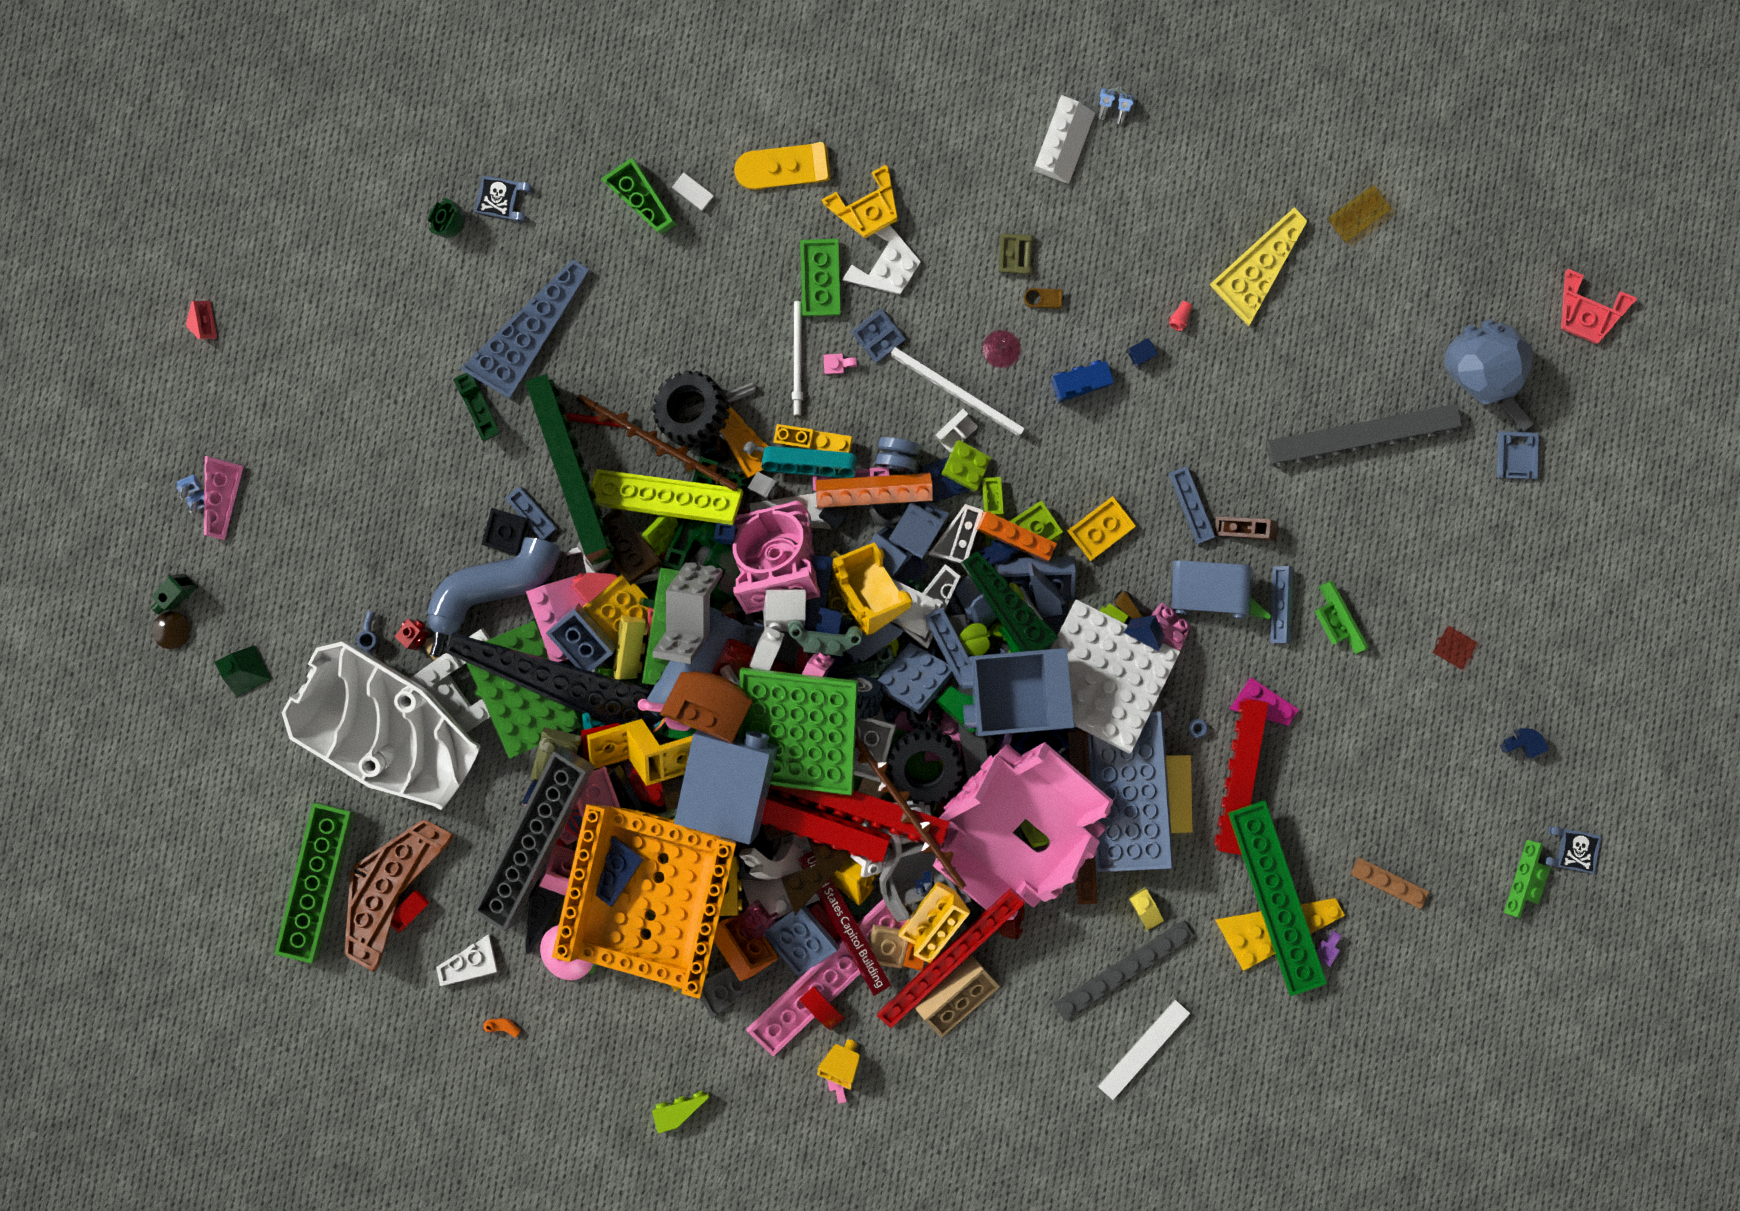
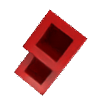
[799,986,845,1031]

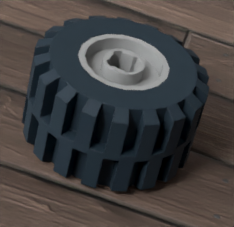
[838,673,884,720]

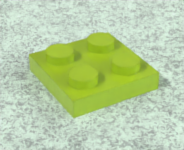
[942,440,991,492]

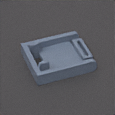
[1497,431,1539,479]

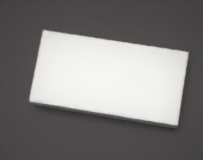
[672,172,714,211]

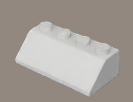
[1034,95,1095,184]

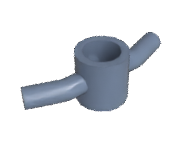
[357,611,380,656]

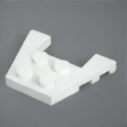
[843,225,921,295]

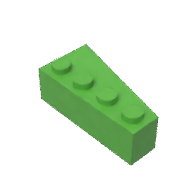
[601,158,677,235]

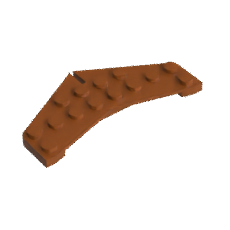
[345,820,454,972]

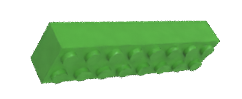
[274,802,355,964]

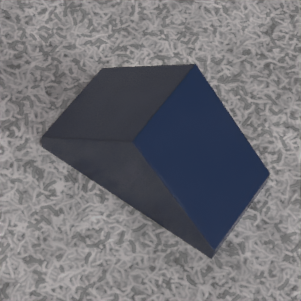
[1124,615,1165,651]

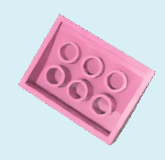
[526,576,586,663]

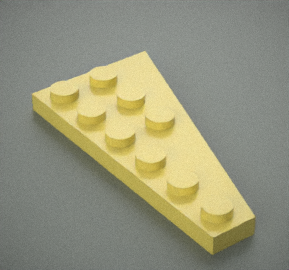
[1210,207,1307,327]

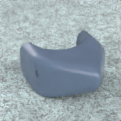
[955,576,997,629]

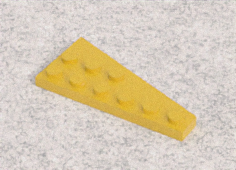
[1215,898,1345,971]

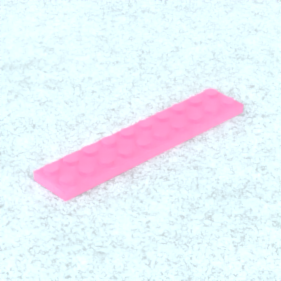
[746,899,907,1056]

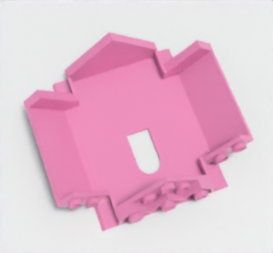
[933,742,1113,921]

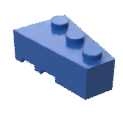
[1051,360,1114,403]

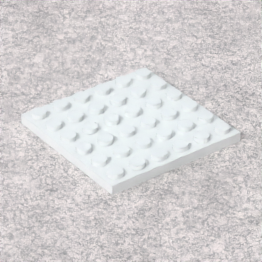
[1051,600,1180,754]

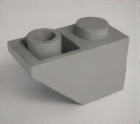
[748,471,779,501]

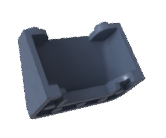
[1172,561,1254,619]

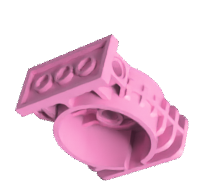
[733,501,821,614]

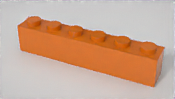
[815,473,933,508]

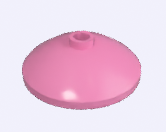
[540,925,593,980]

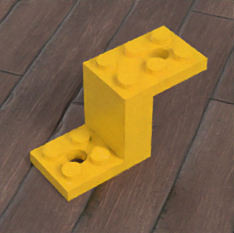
[587,719,693,786]

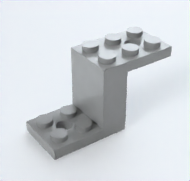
[653,563,722,664]

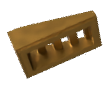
[1113,591,1142,619]

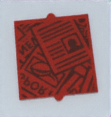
[1432,625,1477,670]

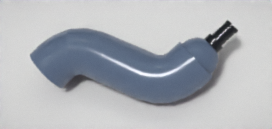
[427,537,561,658]

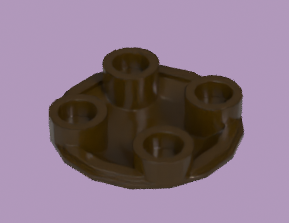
[152,611,190,649]

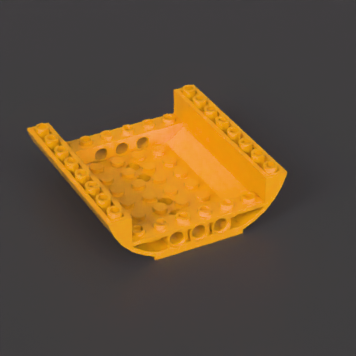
[552,804,736,999]

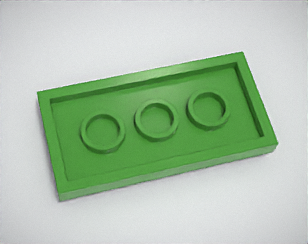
[800,239,841,317]

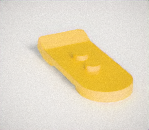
[734,142,831,190]

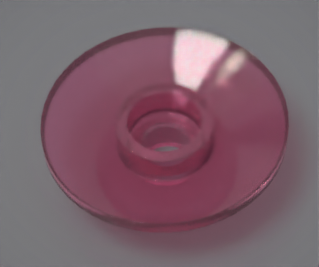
[982,330,1020,368]

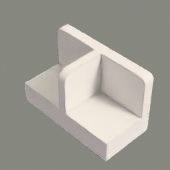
[935,409,978,453]

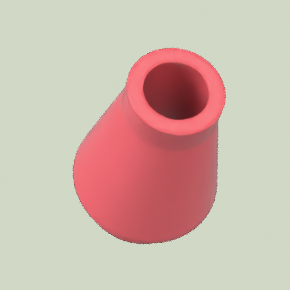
[1169,301,1192,331]

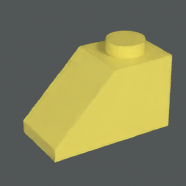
[1128,888,1164,931]

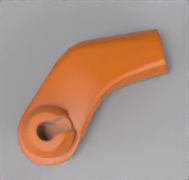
[483,1018,521,1038]

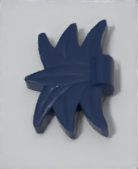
[978,540,1020,566]

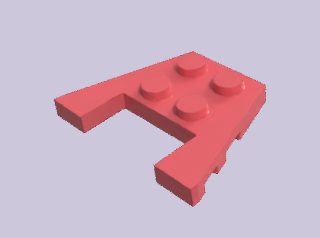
[1561,269,1637,344]

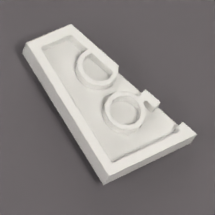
[436,934,498,986]

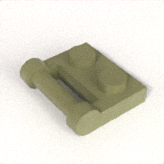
[999,234,1035,275]

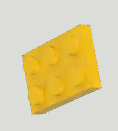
[1067,496,1136,561]

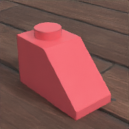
[571,573,617,603]

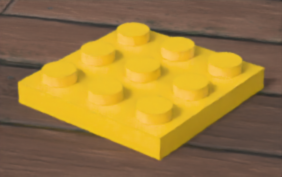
[583,574,649,645]

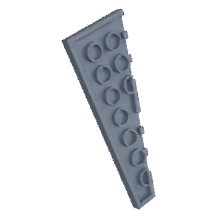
[461,260,589,399]

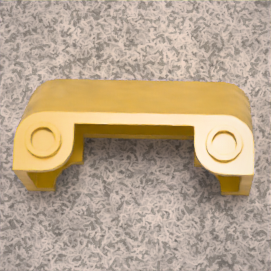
[832,542,912,636]

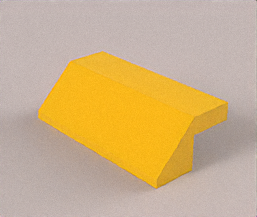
[898,881,970,963]

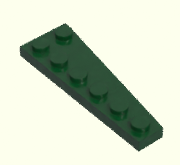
[961,551,1059,652]

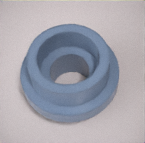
[1188,719,1208,738]

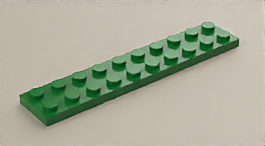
[1227,800,1327,997]

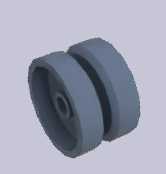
[875,437,921,472]

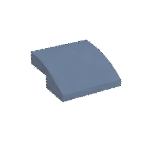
[851,308,906,363]

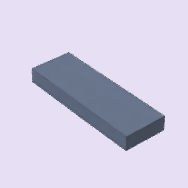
[505,486,558,540]

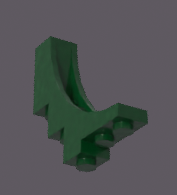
[694,521,763,618]

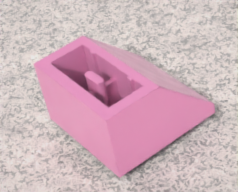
[1151,602,1191,651]

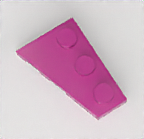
[1229,677,1299,726]

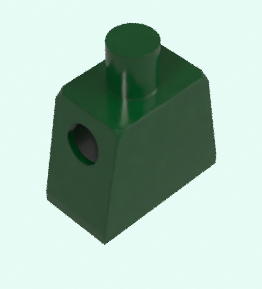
[151,574,198,615]

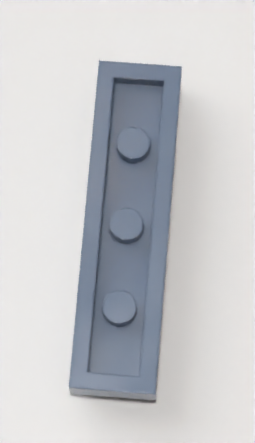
[1168,466,1215,545]
[1270,566,1293,643]
[924,608,969,686]

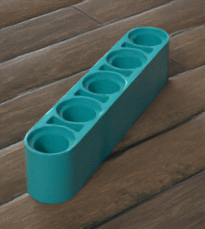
[761,446,857,478]

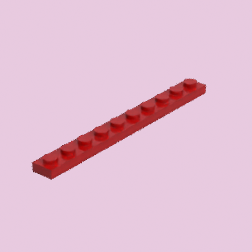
[877,888,1025,1028]

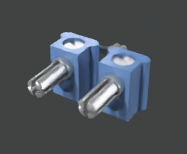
[176,474,204,515]

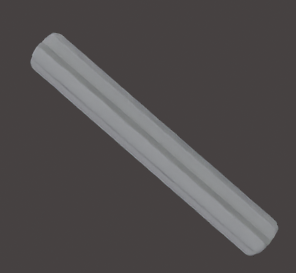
[684,382,756,419]

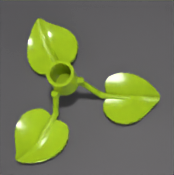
[958,583,1025,656]

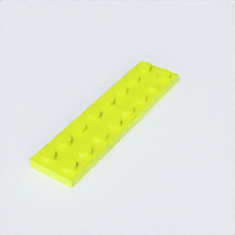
[591,469,743,525]

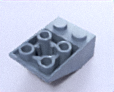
[889,501,949,558]

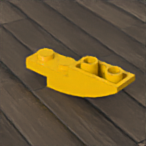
[773,424,853,453]

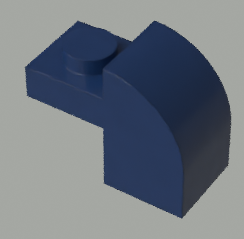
[1500,728,1549,758]

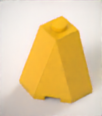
[831,857,879,906]

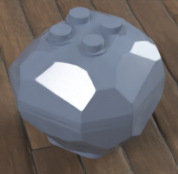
[1444,319,1533,404]

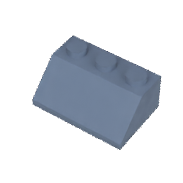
[546,603,617,671]

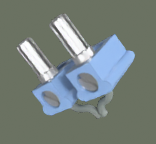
[1098,86,1134,124]

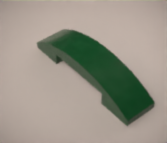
[453,373,500,442]

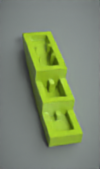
[982,477,1004,547]

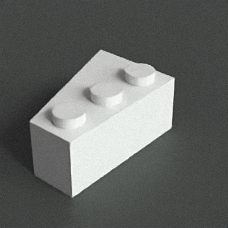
[929,504,983,565]

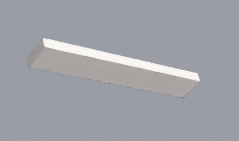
[1098,1000,1190,1100]

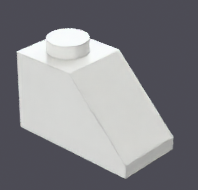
[749,626,784,671]

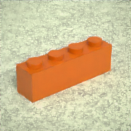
[976,511,1057,562]

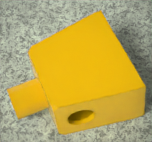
[817,1039,860,1090]

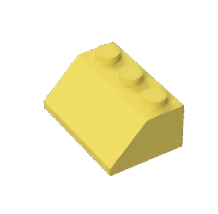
[613,615,648,679]

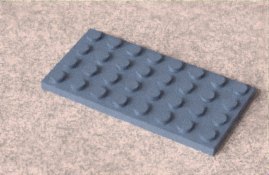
[1087,711,1174,872]

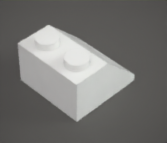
[763,589,806,632]

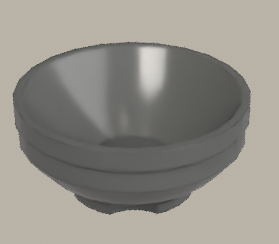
[869,503,901,527]

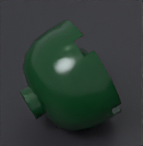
[428,198,465,238]

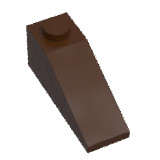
[1214,516,1278,541]

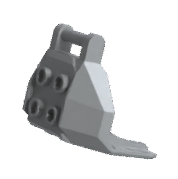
[879,836,971,922]

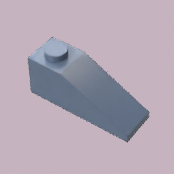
[1028,563,1065,618]

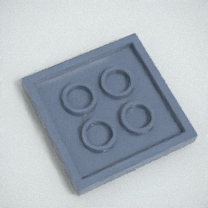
[878,643,954,714]
[761,905,840,977]

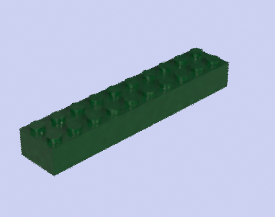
[525,374,615,566]

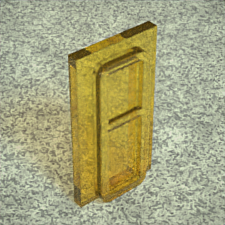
[1327,185,1391,243]

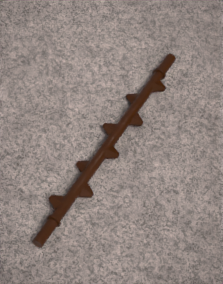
[577,394,738,492]
[855,734,967,890]

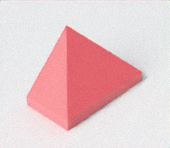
[186,301,217,339]

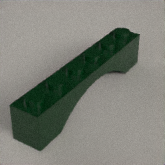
[663,457,722,571]

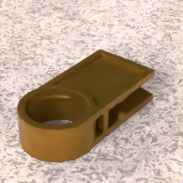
[1023,288,1062,309]

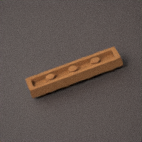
[1350,857,1429,909]

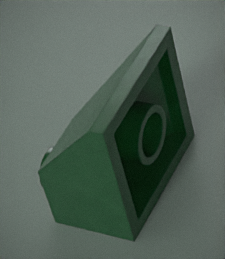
[214,645,271,697]

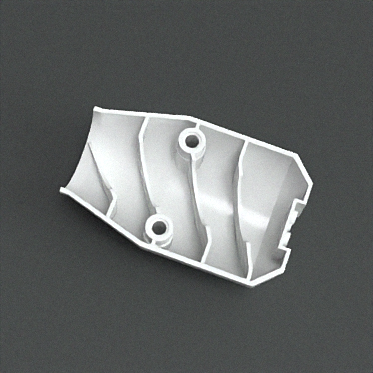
[282,640,480,810]

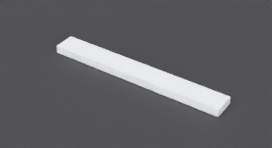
[891,347,1025,437]

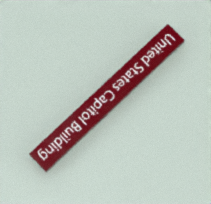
[797,851,891,996]

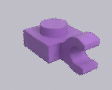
[1316,930,1342,967]

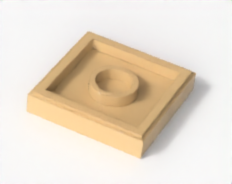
[868,924,909,969]

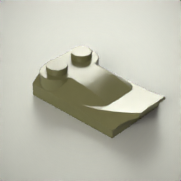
[530,727,582,781]

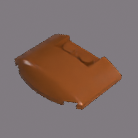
[660,671,753,744]

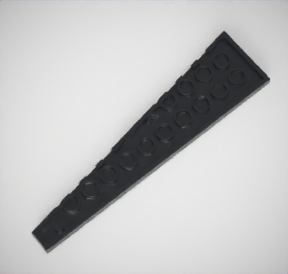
[444,633,668,738]

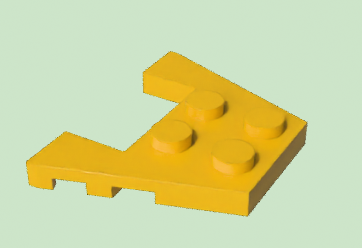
[822,165,898,239]

